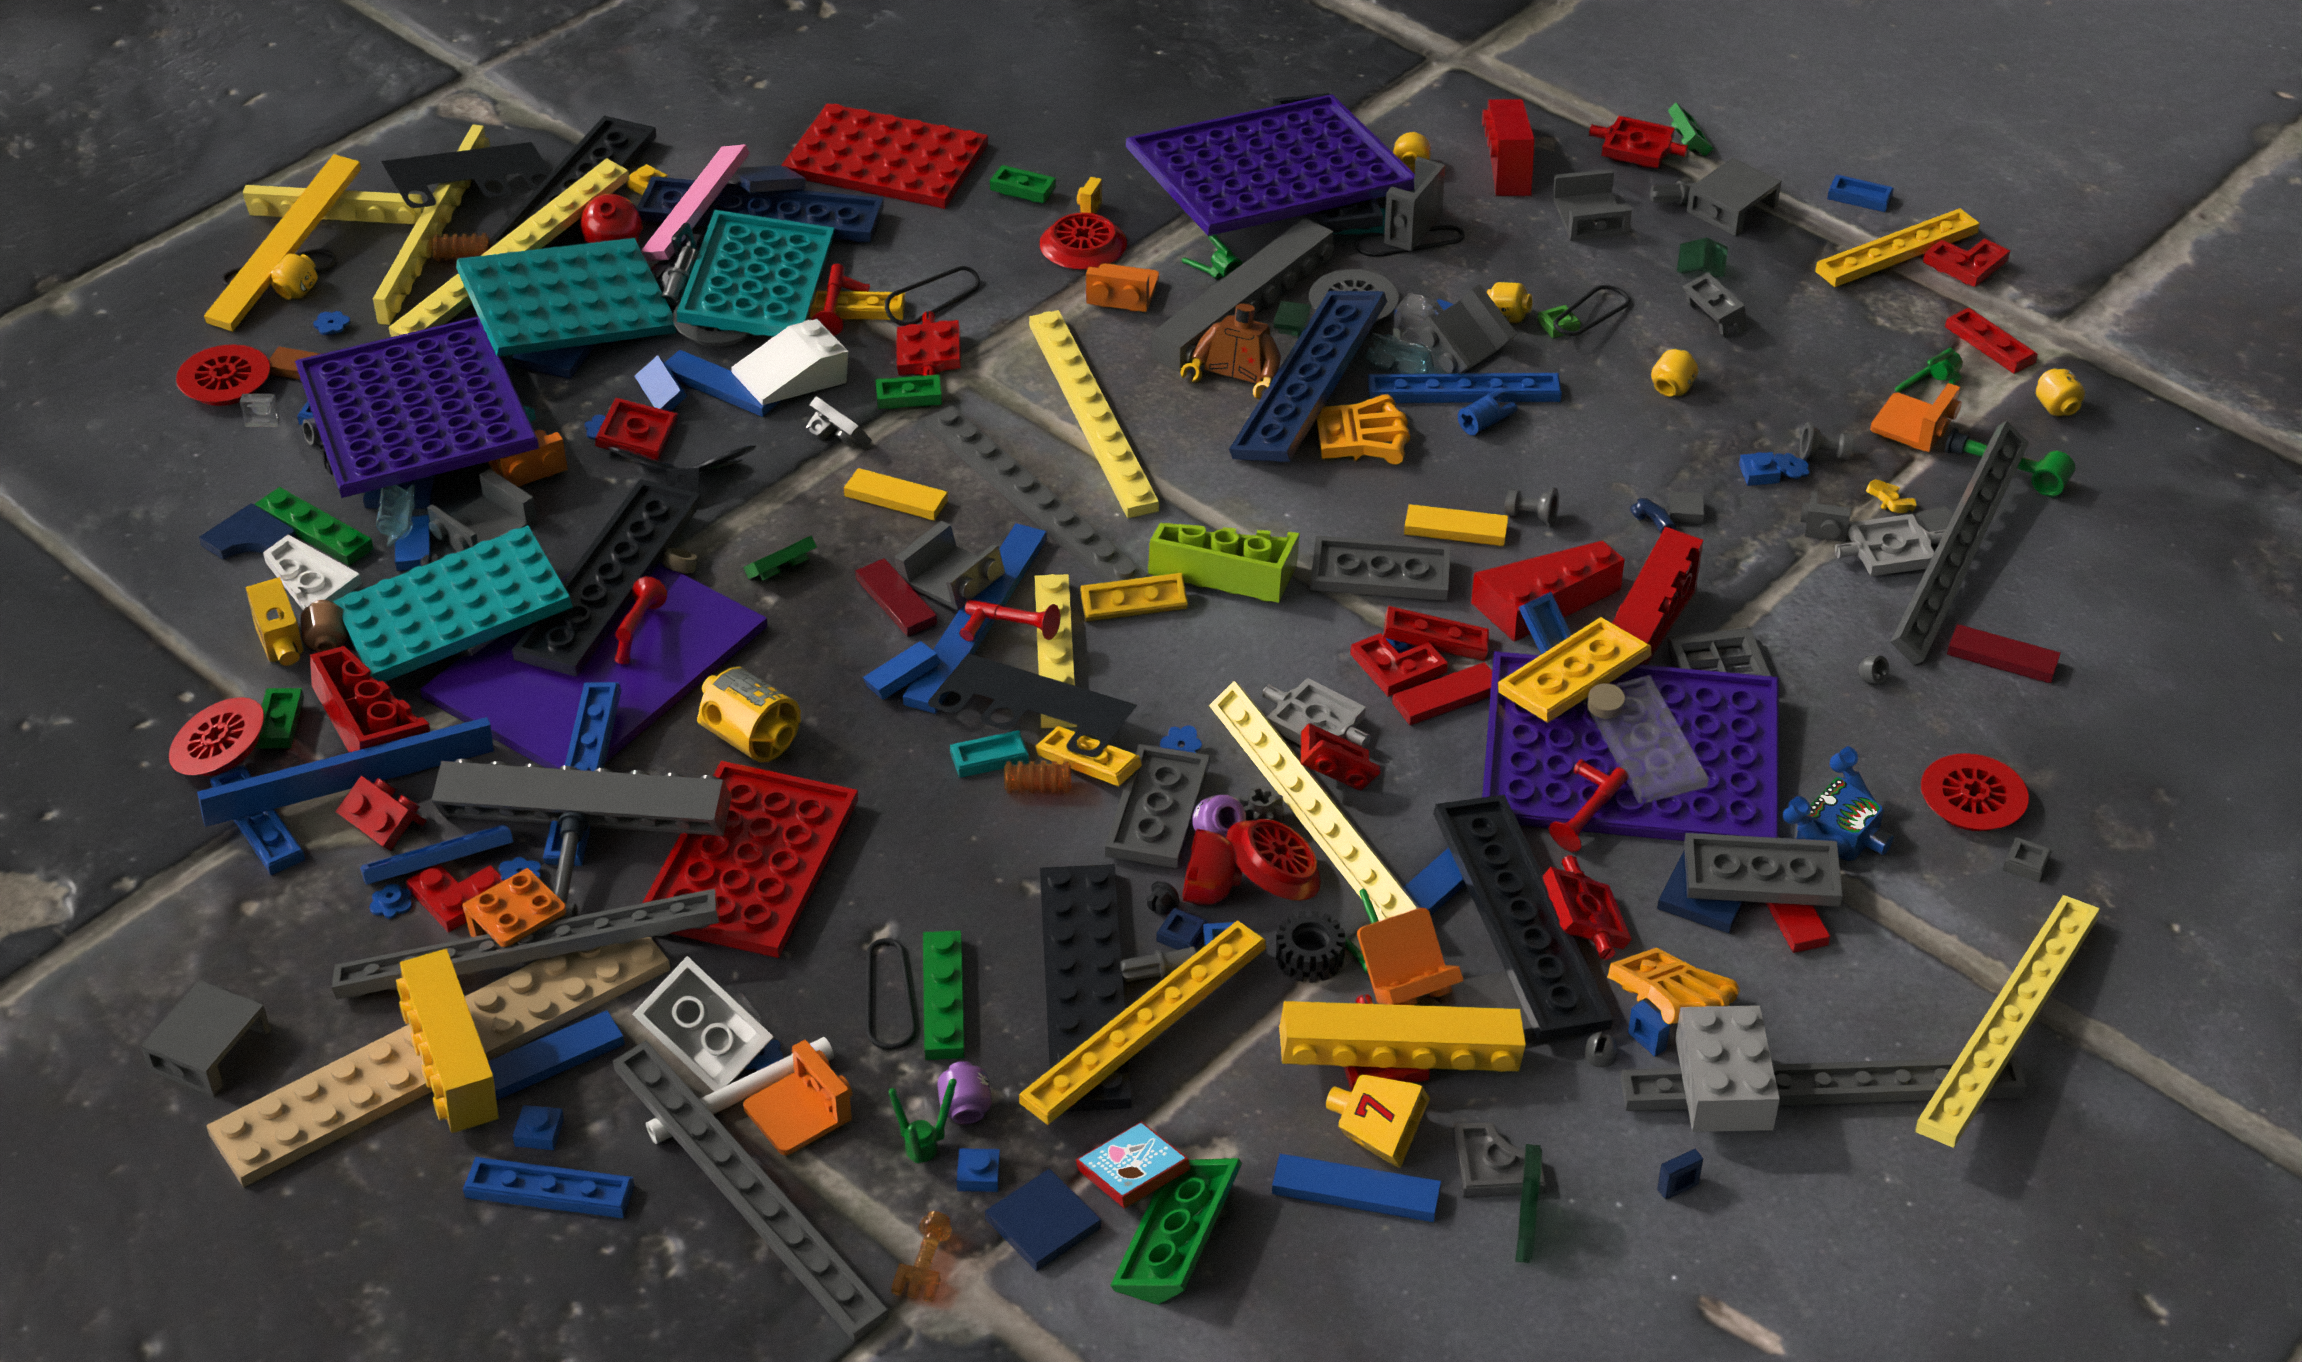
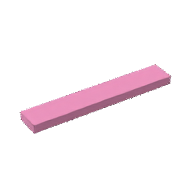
[641,144,750,261]

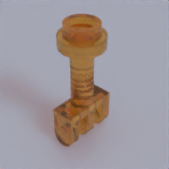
[891,1211,952,1302]

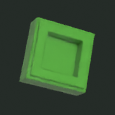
[1538,305,1581,338]

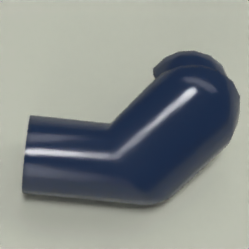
[1630,498,1676,533]

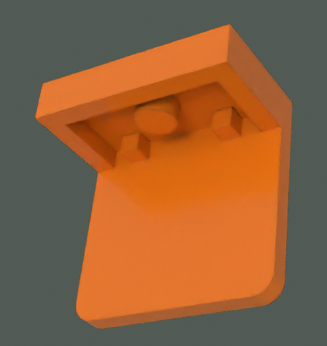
[1086,263,1159,312]
[1870,383,1962,452]
[488,430,568,487]
[462,868,566,947]
[1357,907,1464,1005]
[743,1039,853,1156]

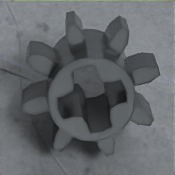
[1240,786,1284,822]

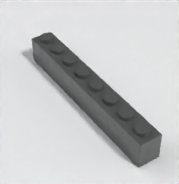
[1151,218,1334,373]
[431,759,732,836]

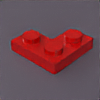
[1923,238,2011,287]
[1350,633,1448,697]
[406,864,503,933]

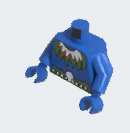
[1783,746,1894,861]

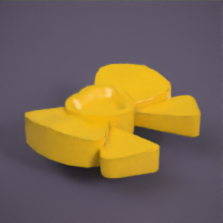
[1866,479,1916,513]

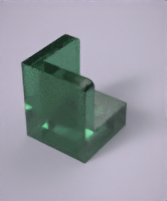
[1677,237,1728,278]
[1274,301,1312,339]

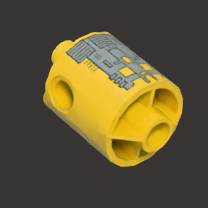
[697,666,801,763]

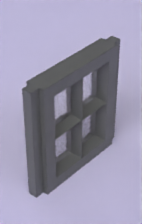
[1667,628,1771,676]

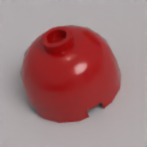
[581,194,643,243]
[1182,828,1243,905]

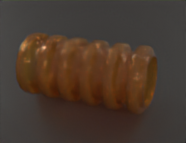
[432,233,490,262]
[1004,760,1071,794]

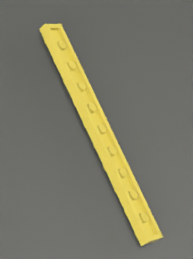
[373,125,490,325]
[388,158,630,337]
[1029,310,1159,518]
[1209,681,1419,921]
[1915,895,2100,1148]

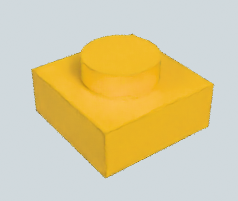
[626,164,668,195]
[1077,177,1102,214]

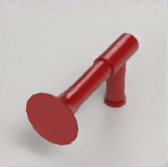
[811,263,870,336]
[615,577,667,664]
[959,600,1061,641]
[1549,759,1629,852]

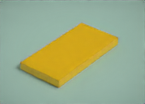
[1498,617,1651,723]

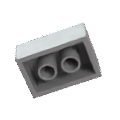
[1675,1005,1780,1132]

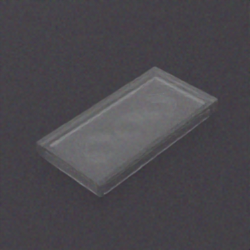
[1583,675,1709,804]

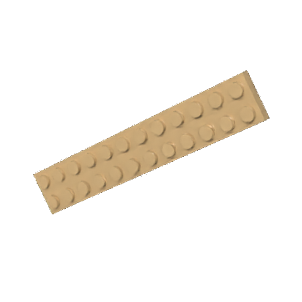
[206,937,670,1188]

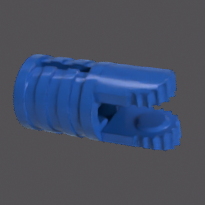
[1458,387,1518,435]

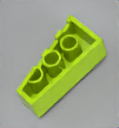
[1148,523,1300,603]

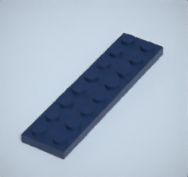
[637,176,884,243]
[1229,291,1387,462]

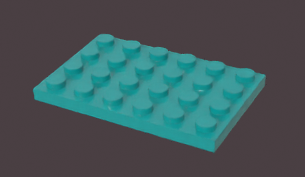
[677,210,834,336]
[456,238,677,357]
[334,525,573,682]

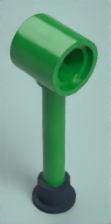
[1945,428,2076,497]

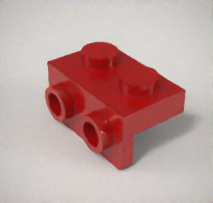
[1301,723,1380,791]
[335,776,427,851]

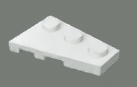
[263,535,362,610]

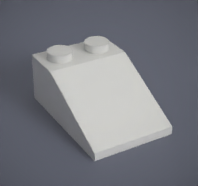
[732,319,848,405]
[632,956,774,1092]

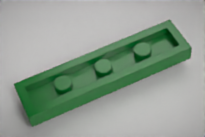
[255,487,374,566]
[923,930,965,1060]

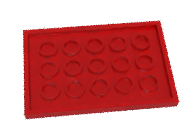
[781,103,988,209]
[642,761,859,958]

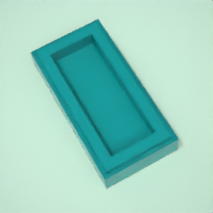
[950,730,1029,778]

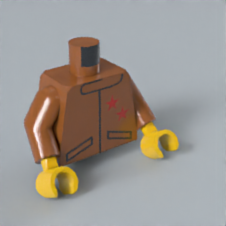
[1180,304,1281,400]

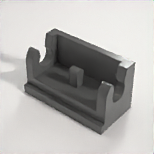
[1683,272,1747,338]

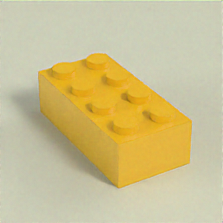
[396,948,499,1134]

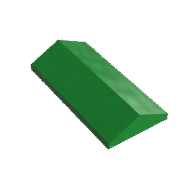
[1110,1158,1242,1305]

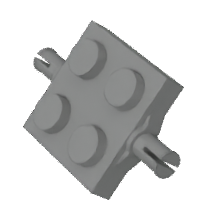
[1835,514,1946,577]
[1262,678,1371,748]

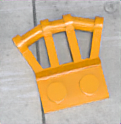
[1316,394,1411,465]
[1608,947,1740,1024]

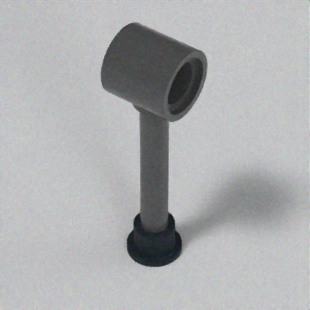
[553,812,589,921]

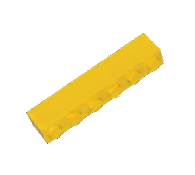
[1279,1001,1526,1072]

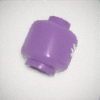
[1192,795,1246,837]
[937,1061,992,1124]

